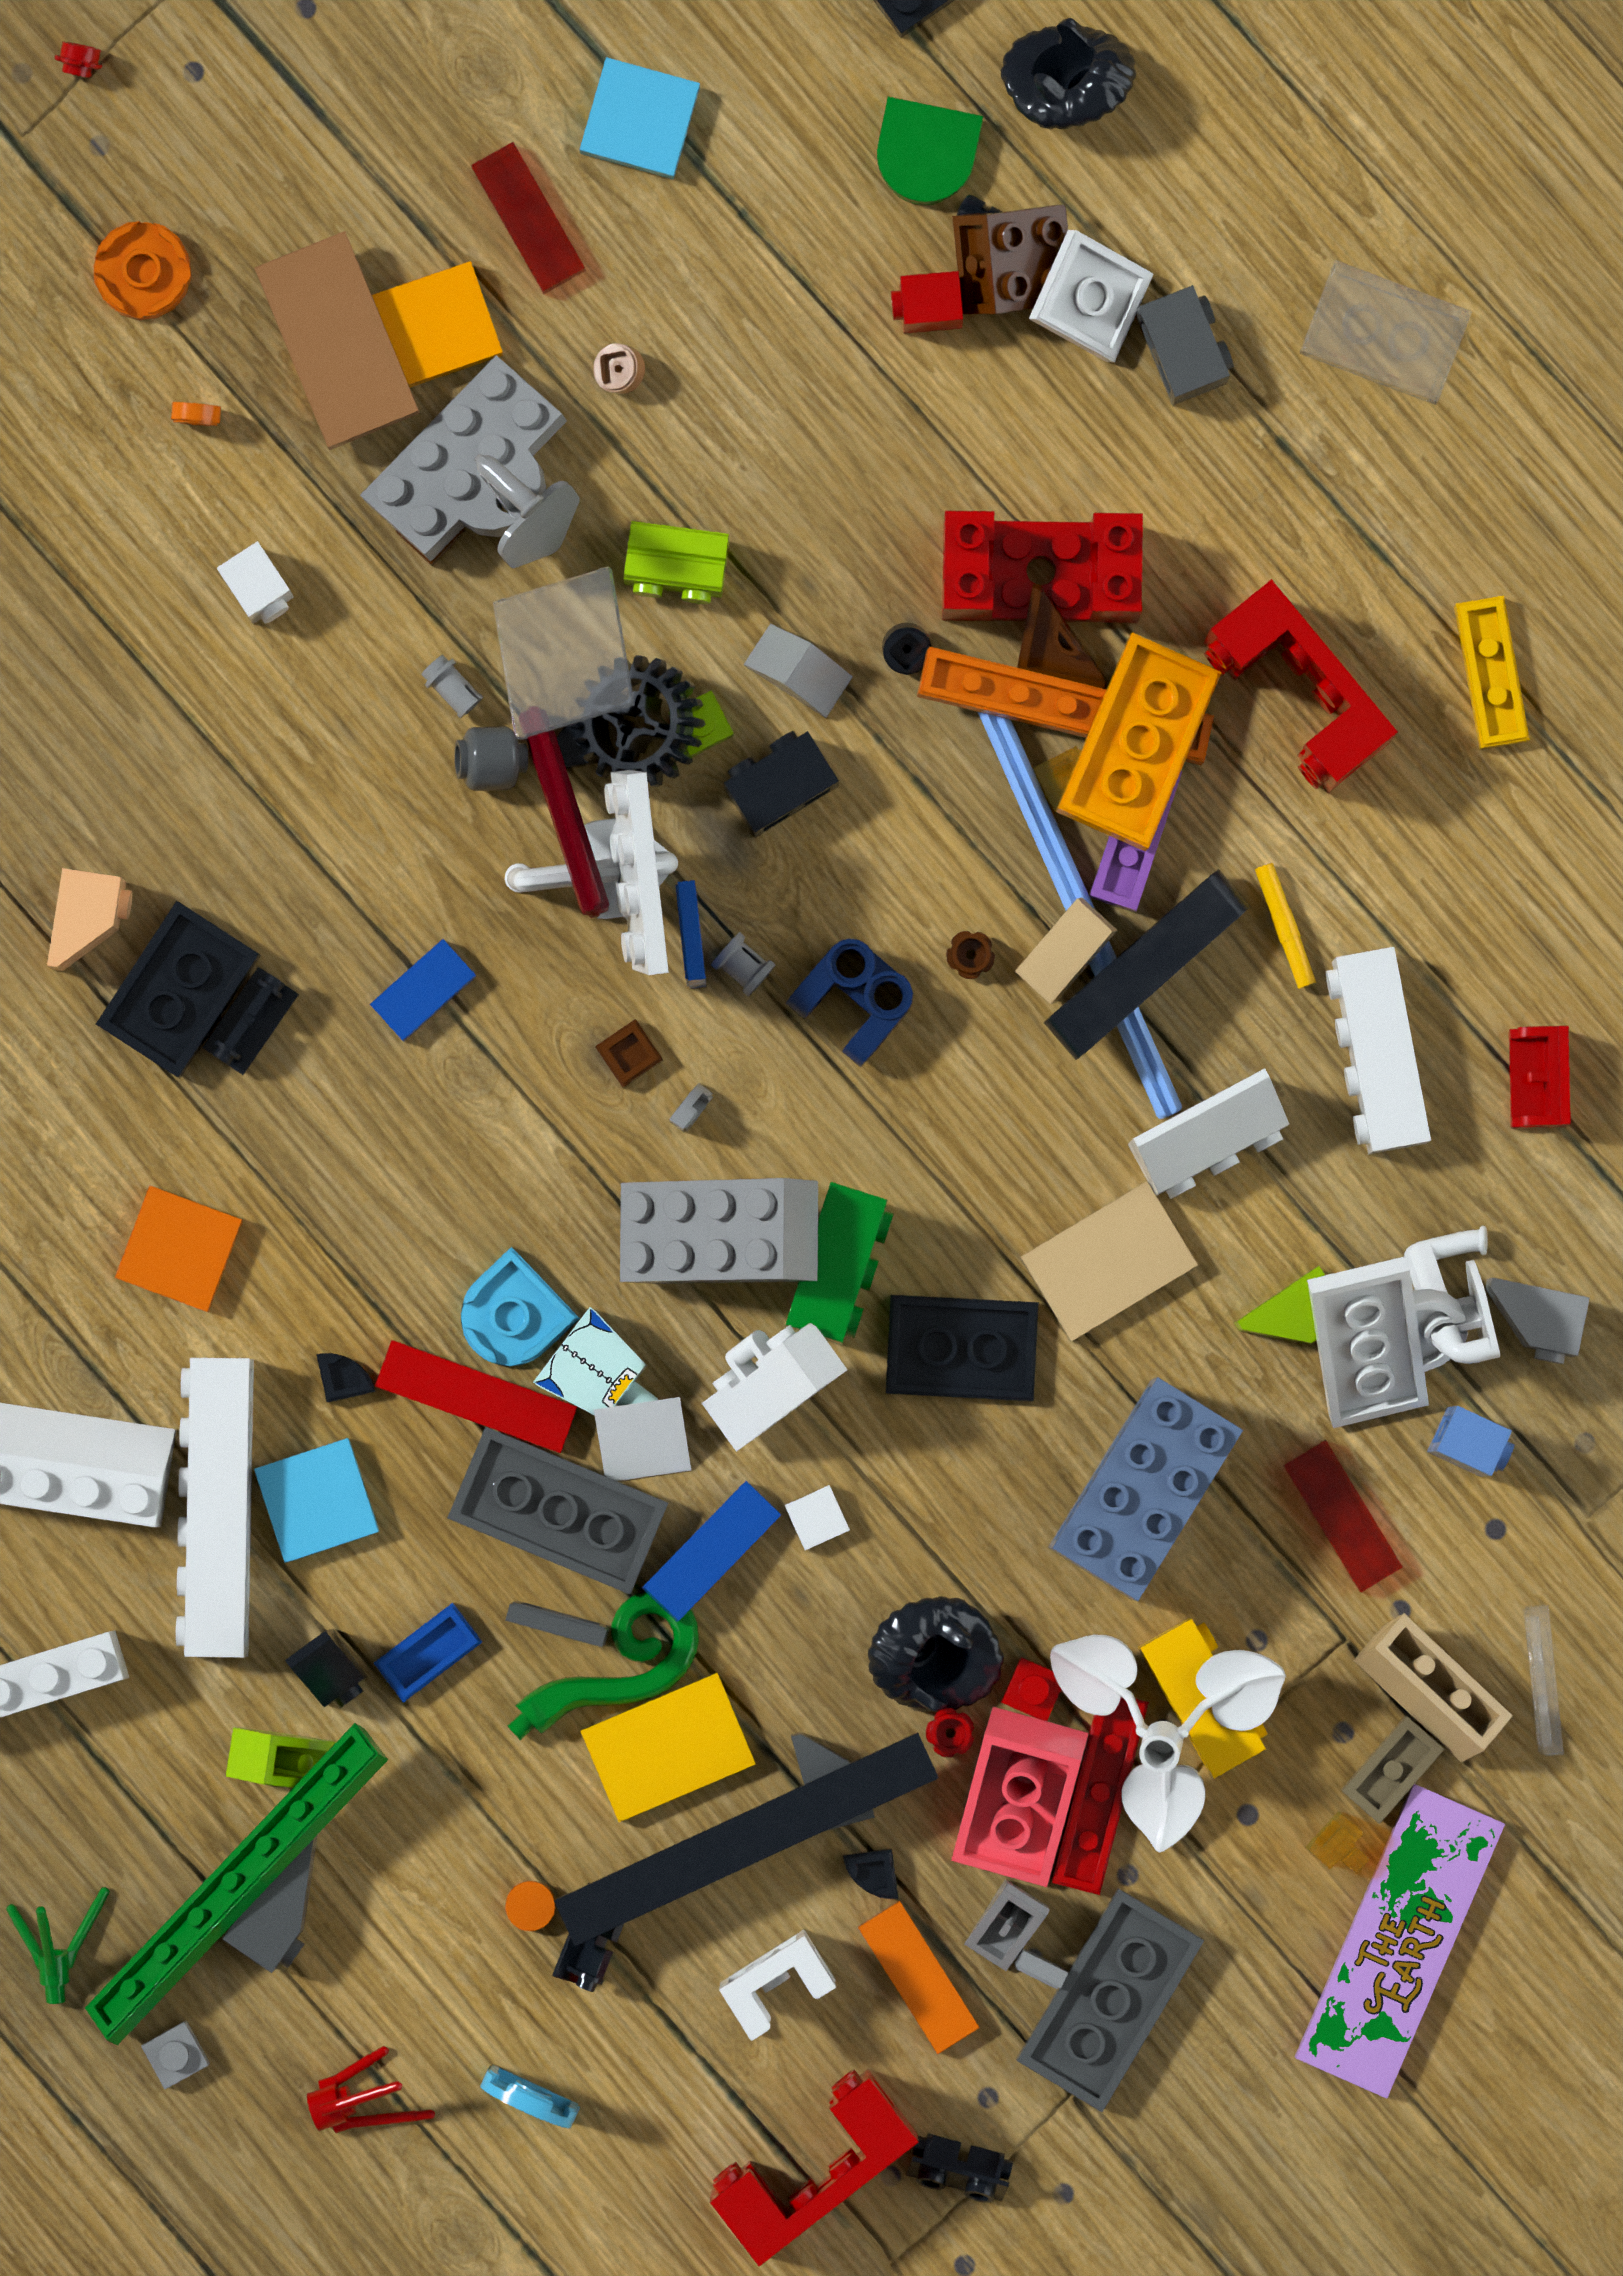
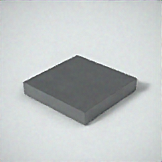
[505,1600,610,1647]

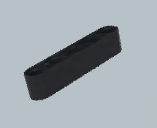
[1044,869,1251,1060]

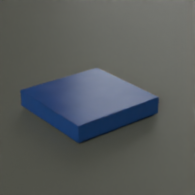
[675,880,707,989]

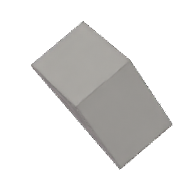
[744,624,853,718]
[964,1879,1050,1971]

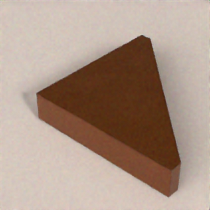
[1017,583,1107,689]

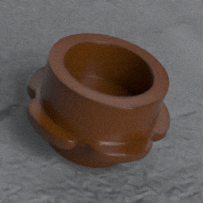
[946,931,995,979]

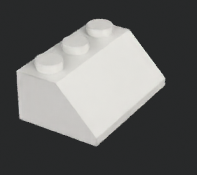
[1128,1069,1289,1199]

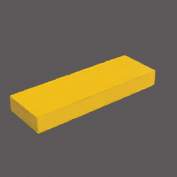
[1454,596,1530,750]

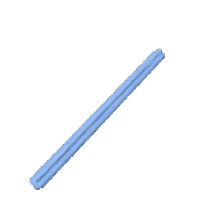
[978,712,1182,1119]

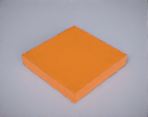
[115,1185,243,1313]

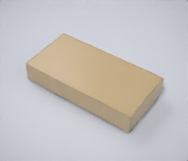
[1015,897,1118,1004]

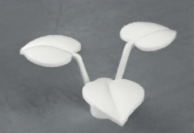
[1050,1635,1286,1852]

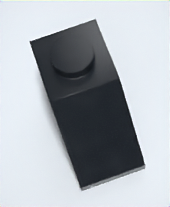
[285,1629,368,1708]

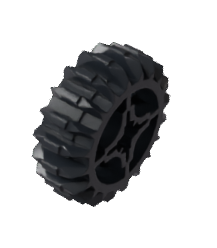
[572,655,706,787]

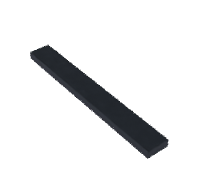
[554,1732,939,1946]

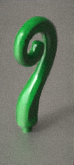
[507,1592,699,1740]

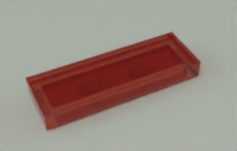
[471,142,586,295]
[1282,1440,1403,1593]

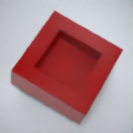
[1001,1657,1061,1721]

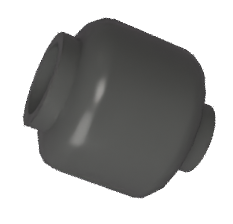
[454,726,528,791]

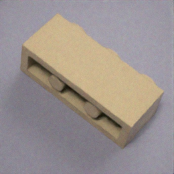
[1353,1613,1513,1763]

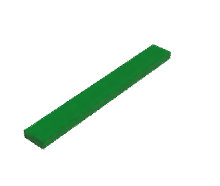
[85,1723,389,2046]

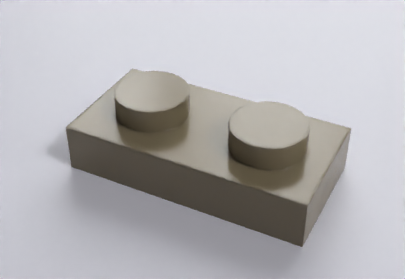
[1341,1716,1444,1824]

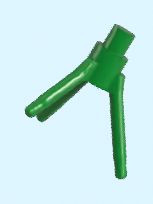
[6,1887,110,2004]

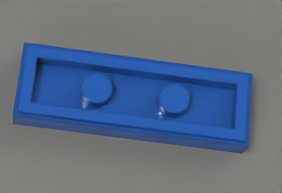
[642,1481,781,1622]

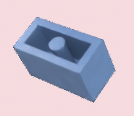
[1427,1406,1515,1477]

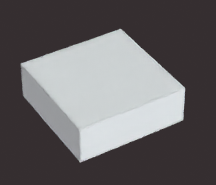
[785,1485,850,1550]

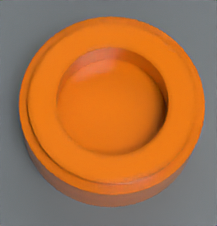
[171,402,221,426]
[505,1881,556,1931]

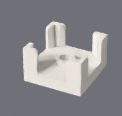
[719,1930,836,2041]

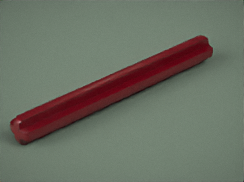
[520,707,610,918]

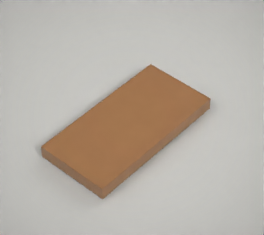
[254,231,420,450]

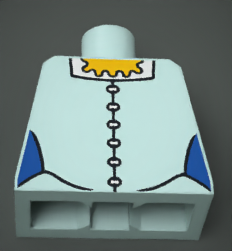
[533,1307,658,1415]

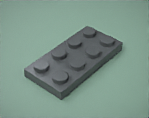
[447,1427,669,1595]
[1016,1888,1204,2112]

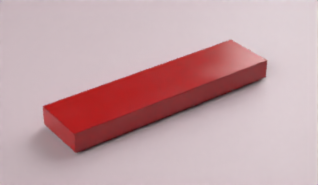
[375,1340,578,1453]
[1051,1697,1149,1895]

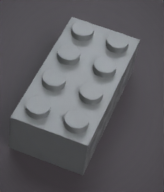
[620,1178,818,1284]

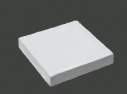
[1029,230,1153,362]

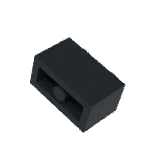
[724,731,839,838]

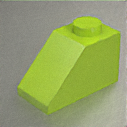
[1234,1266,1325,1344]
[226,1727,337,1788]

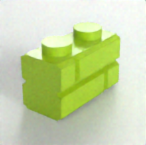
[624,521,729,604]

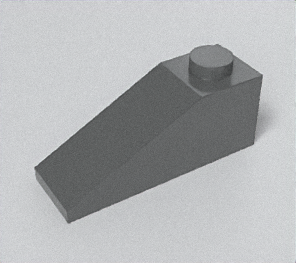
[223,1835,318,1973]

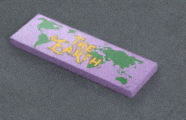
[1295,1784,1505,2098]

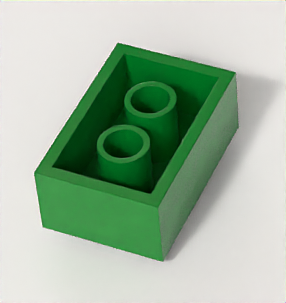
[785,1182,894,1345]

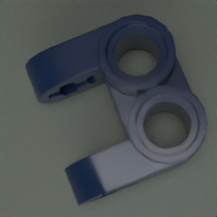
[785,939,913,1067]

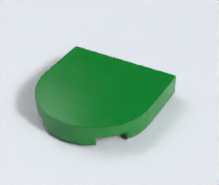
[877,96,983,205]

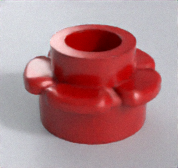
[54,41,102,78]
[926,1708,974,1758]

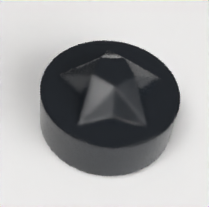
[882,623,932,675]

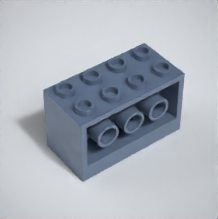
[1048,1377,1243,1601]

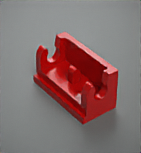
[1509,1026,1571,1128]

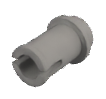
[421,654,483,719]

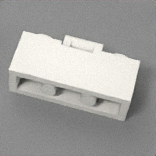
[702,1323,847,1452]

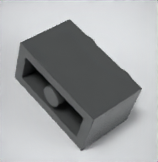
[1136,285,1234,406]

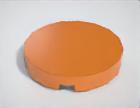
[93,221,192,320]

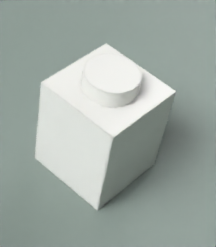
[217,541,294,624]

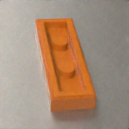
[858,1900,980,2054]

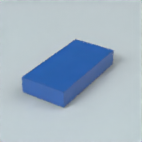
[370,939,477,1042]
[374,1603,483,1703]

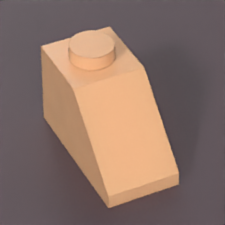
[47,868,132,971]

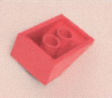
[951,1707,1089,1887]

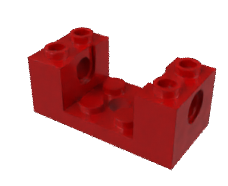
[942,511,1143,623]
[1204,579,1398,794]
[710,2069,919,2267]

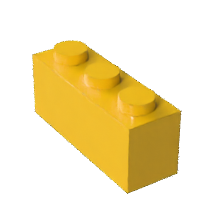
[1138,1618,1268,1779]

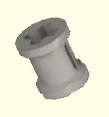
[711,932,776,997]

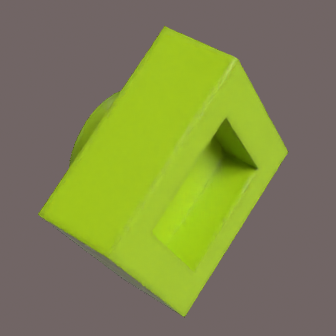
[668,690,734,757]

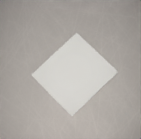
[594,1397,691,1481]

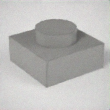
[141,2020,210,2089]

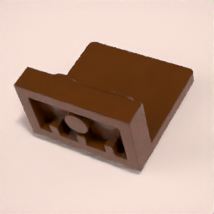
[952,205,1068,314]

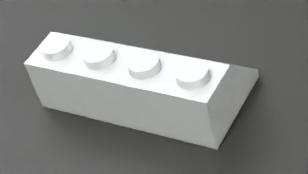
[0,1403,177,1527]

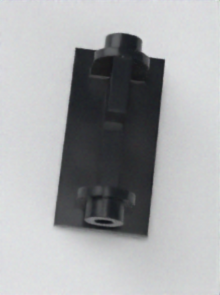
[203,967,299,1076]
[552,1882,624,1992]
[906,2133,1013,2203]

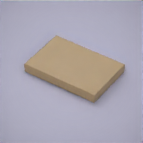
[1020,1181,1198,1342]

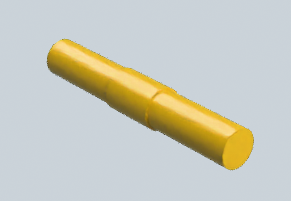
[1255,863,1317,989]

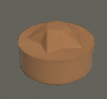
[593,343,645,394]

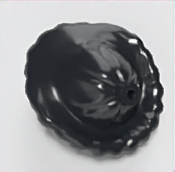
[1000,18,1136,130]
[868,1596,1004,1712]

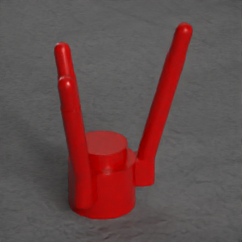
[307,2046,435,2133]

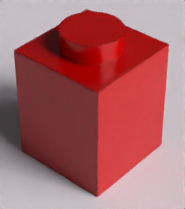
[891,271,963,334]

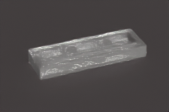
[1523,1605,1564,1756]

